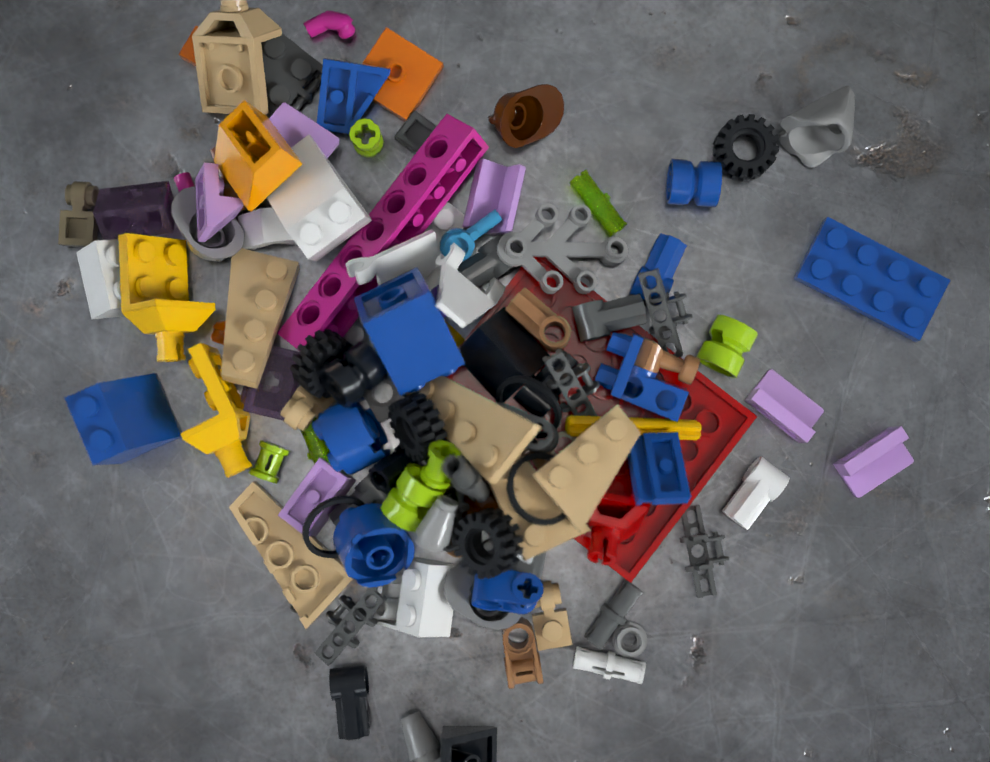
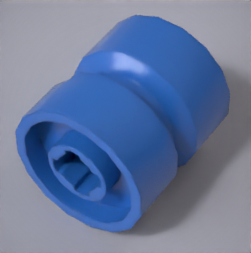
[666,159,722,207]

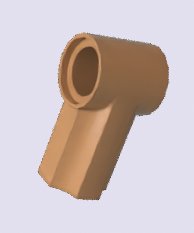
[505,287,571,352]

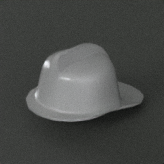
[171,186,244,263]
[444,564,524,630]

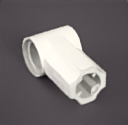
[722,456,790,530]

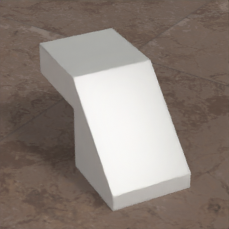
[238,207,297,250]

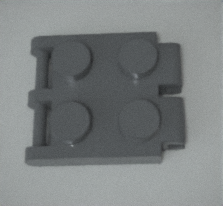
[261,33,323,114]

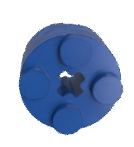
[312,397,390,475]
[333,503,415,587]

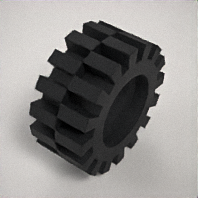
[712,114,779,182]
[291,329,353,398]
[388,391,448,462]
[453,508,523,579]

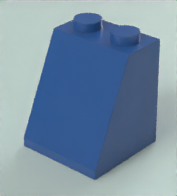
[354,267,465,396]
[64,373,182,465]

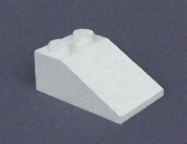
[267,135,372,262]

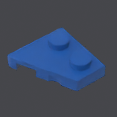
[317,58,391,134]

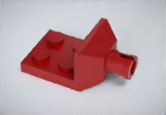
[583,457,650,565]

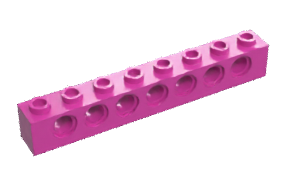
[277,114,489,350]

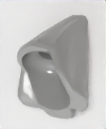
[779,86,855,168]

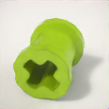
[349,118,384,158]
[248,440,290,484]
[420,440,461,489]

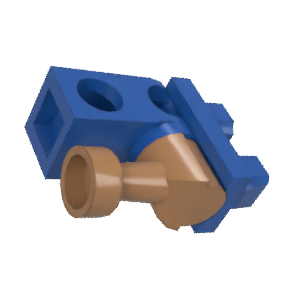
[594,332,701,422]

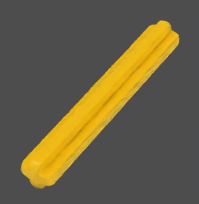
[565,415,702,440]

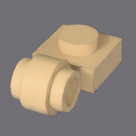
[280,386,336,432]
[532,580,572,651]

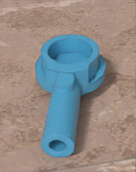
[440,209,503,262]

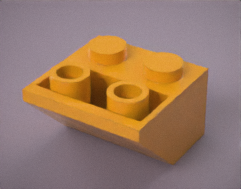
[214,100,303,212]

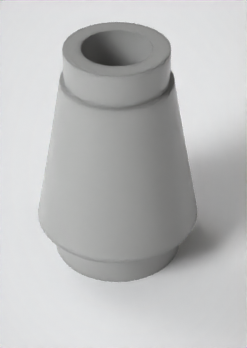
[416,495,458,553]
[400,711,441,762]

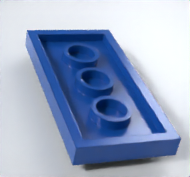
[794,217,951,342]

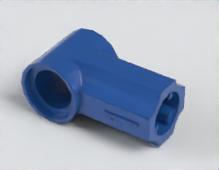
[629,233,687,305]

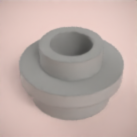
[612,622,647,658]

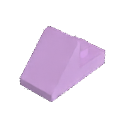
[195,162,244,242]

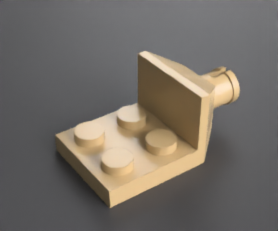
[192,0,282,115]

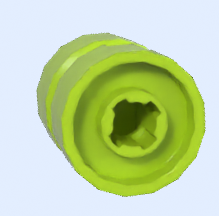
[696,314,758,378]
[381,463,447,532]

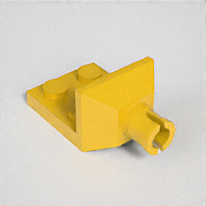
[118,233,215,362]
[180,343,252,478]

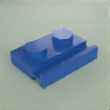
[627,432,691,505]

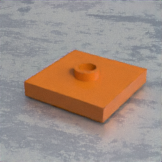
[362,27,444,121]

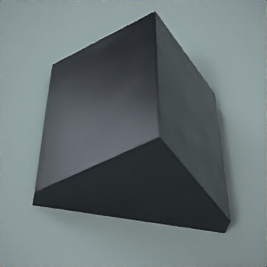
[459,307,550,403]
[441,726,497,762]

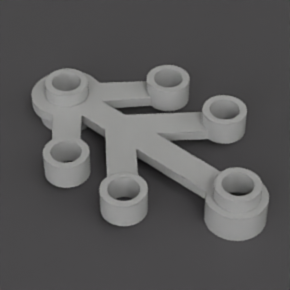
[497,203,628,294]

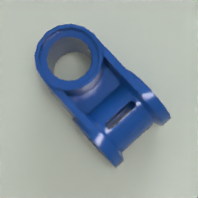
[471,570,544,615]

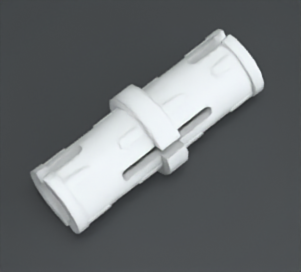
[572,646,646,684]

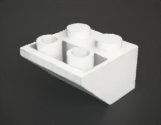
[76,239,124,319]
[373,557,456,637]

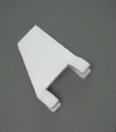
[345,229,440,324]
[435,243,505,328]

